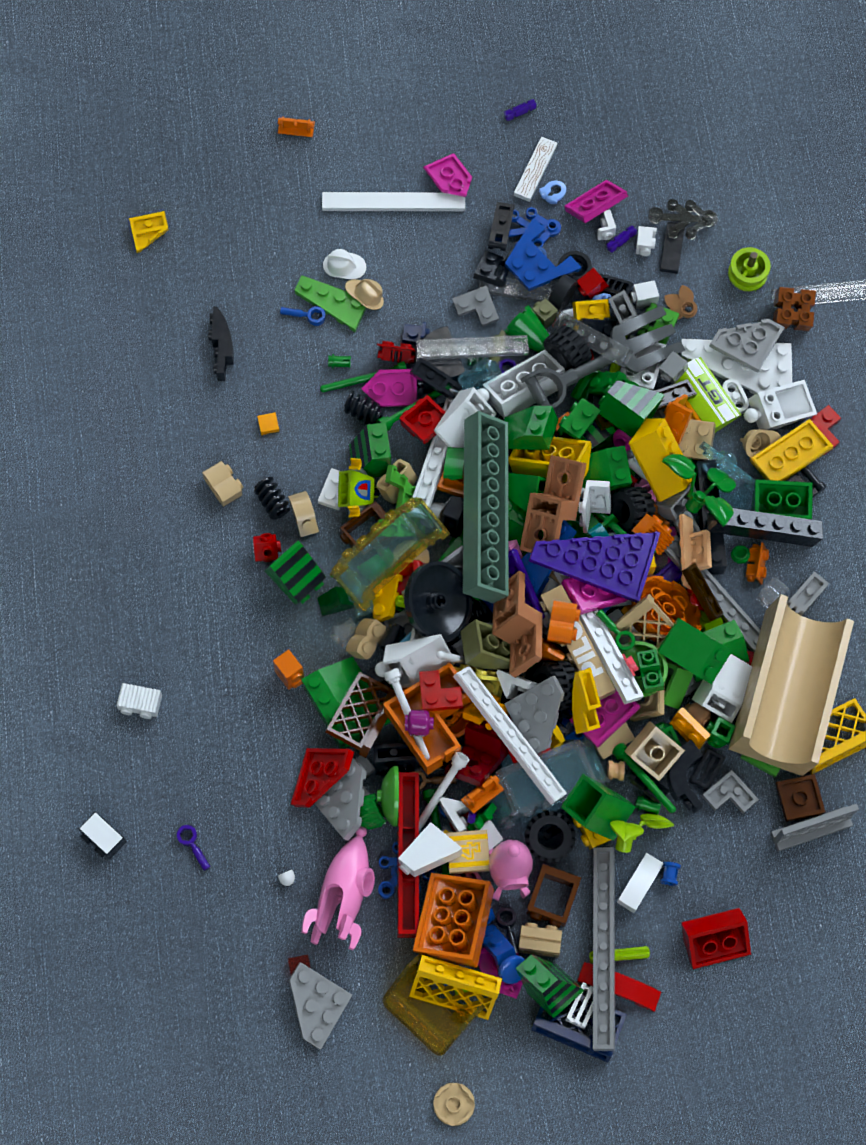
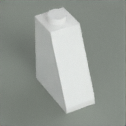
[398,822,462,877]

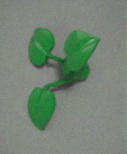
[662,454,736,527]

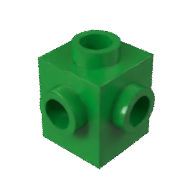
[705,717,736,748]

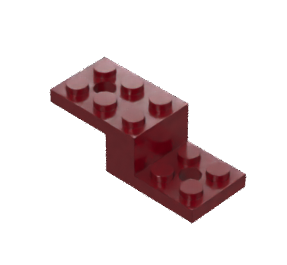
[445,698,514,787]

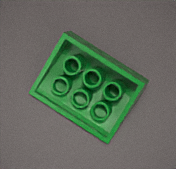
[301,657,391,749]

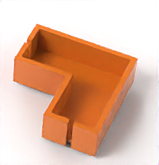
[383,662,472,775]

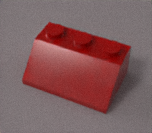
[681,908,751,969]

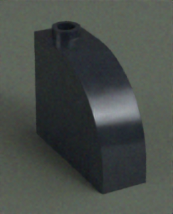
[416,326,466,394]

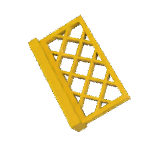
[809,698,866,775]
[409,955,502,1020]

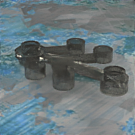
[648,199,718,239]

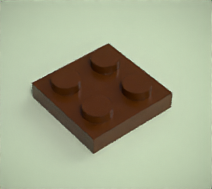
[776,774,825,822]

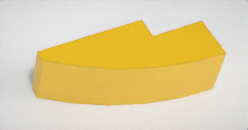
[572,668,601,734]

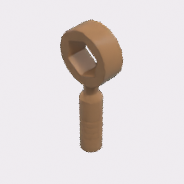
[412,771,456,791]

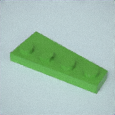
[295,275,366,332]

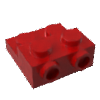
[399,395,445,444]

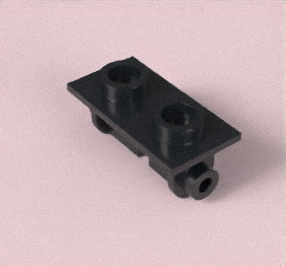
[628,765,670,804]

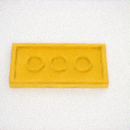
[750,419,833,481]

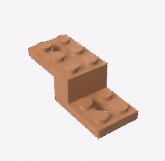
[520,455,587,553]
[492,570,543,678]

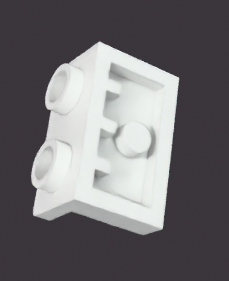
[318,468,340,510]

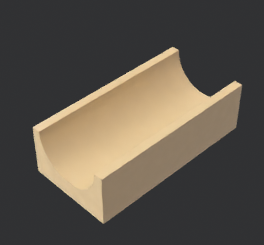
[729,594,854,776]

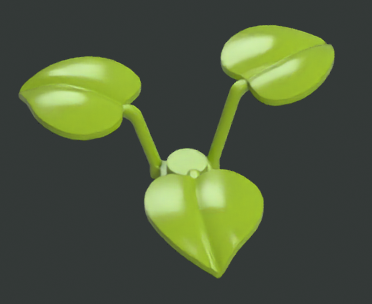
[610,813,674,853]

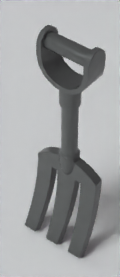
[520,306,685,409]

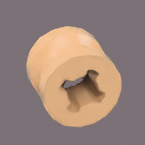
[607,760,625,781]

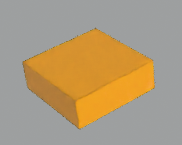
[257,412,279,435]

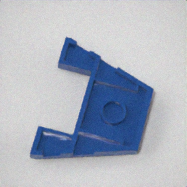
[505,218,581,291]

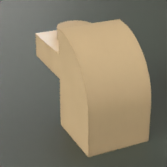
[288,491,319,537]

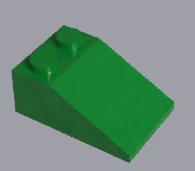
[504,406,558,450]
[581,445,632,492]
[657,618,732,684]

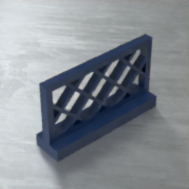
[531,995,627,1063]

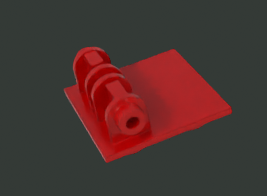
[377,341,416,364]

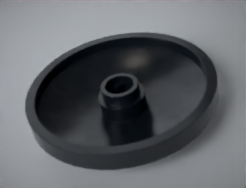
[404,561,473,640]

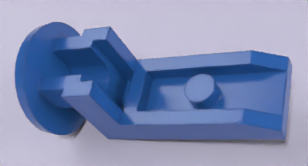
[482,924,525,984]

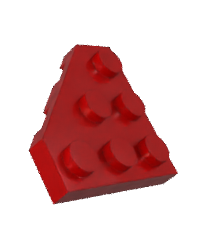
[291,748,354,808]

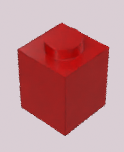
[577,267,609,299]

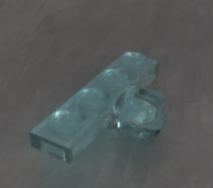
[699,441,755,492]

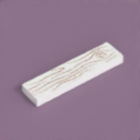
[514,137,558,202]

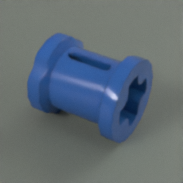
[660,862,681,886]

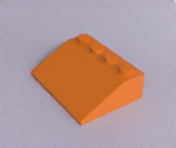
[413,873,494,968]

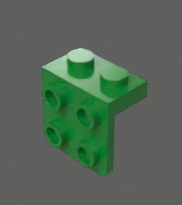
[587,371,639,396]
[557,398,601,440]

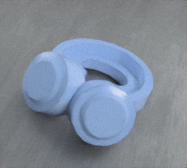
[539,180,566,204]

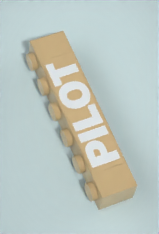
[539,585,616,700]

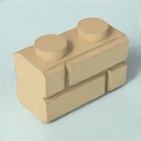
[518,923,562,958]

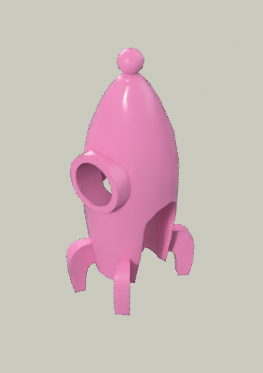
[301,826,375,951]
[489,840,533,902]

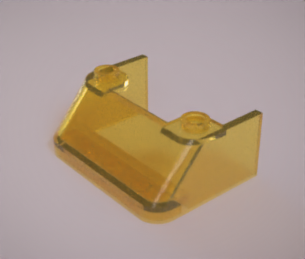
[383,954,485,1056]

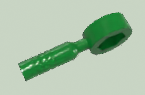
[596,609,635,651]

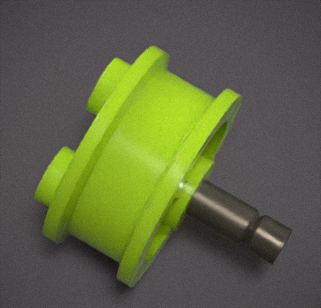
[728,247,771,291]

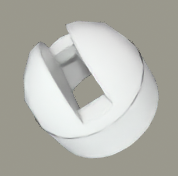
[278,870,295,886]

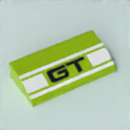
[676,357,742,433]

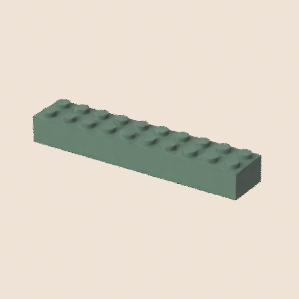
[463,411,509,603]

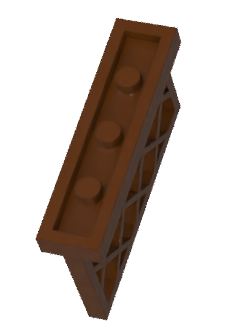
[325,671,396,758]

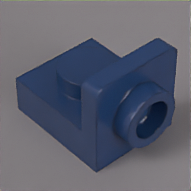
[402,322,430,345]

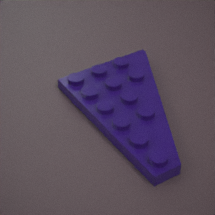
[529,531,660,603]

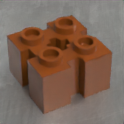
[773,287,816,331]

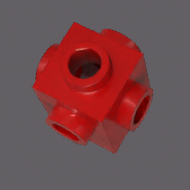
[253,533,281,562]

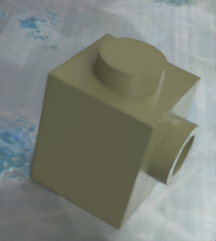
[532,298,558,329]

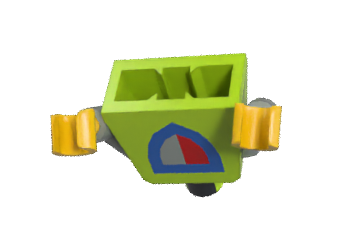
[338,458,380,518]

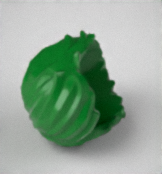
[360,793,387,829]

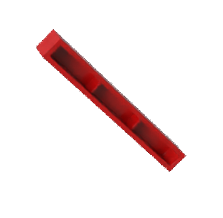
[397,772,419,938]

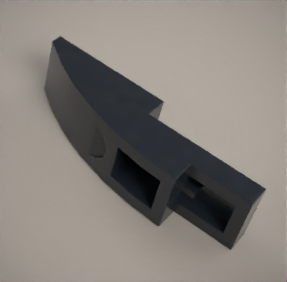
[208,306,234,381]

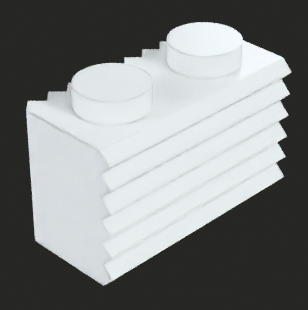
[116,683,162,719]

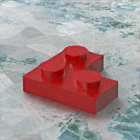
[810,405,841,455]
[419,670,463,712]

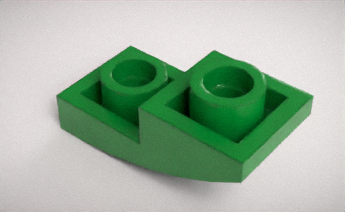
[443,447,464,480]
[636,649,664,693]

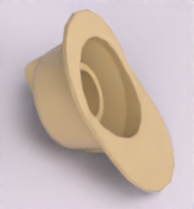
[345,279,384,310]
[740,429,781,458]

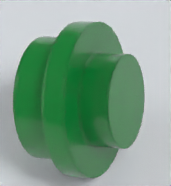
[731,545,750,564]

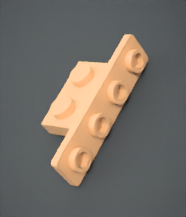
[678,514,712,590]

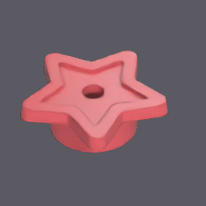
[622,653,639,676]

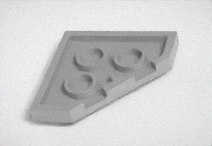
[709,319,785,373]
[504,676,564,755]
[314,758,367,841]
[288,962,352,1050]

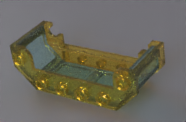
[329,497,450,612]

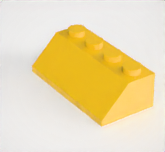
[628,418,692,502]
[508,437,592,482]

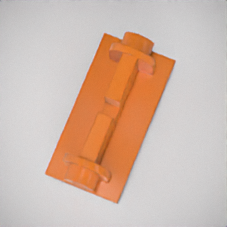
[278,116,315,137]
[745,542,769,585]
[461,775,504,814]

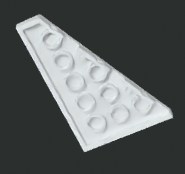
[681,339,792,395]

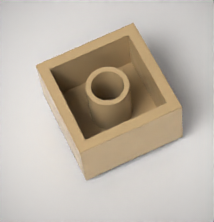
[678,419,716,461]
[624,721,685,781]

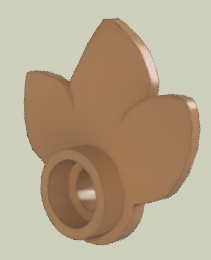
[664,285,697,320]

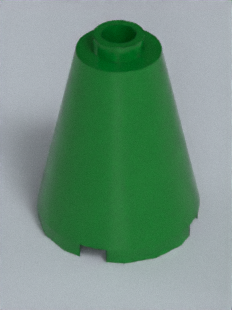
[504,305,549,353]

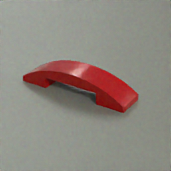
[577,962,661,1012]

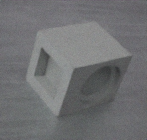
[659,351,688,384]

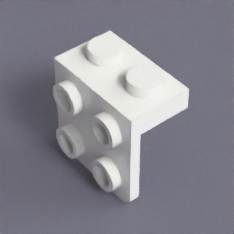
[579,480,611,533]

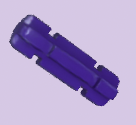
[504,99,537,121]
[606,225,637,252]

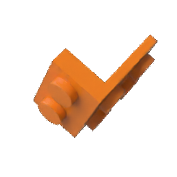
[665,394,693,445]

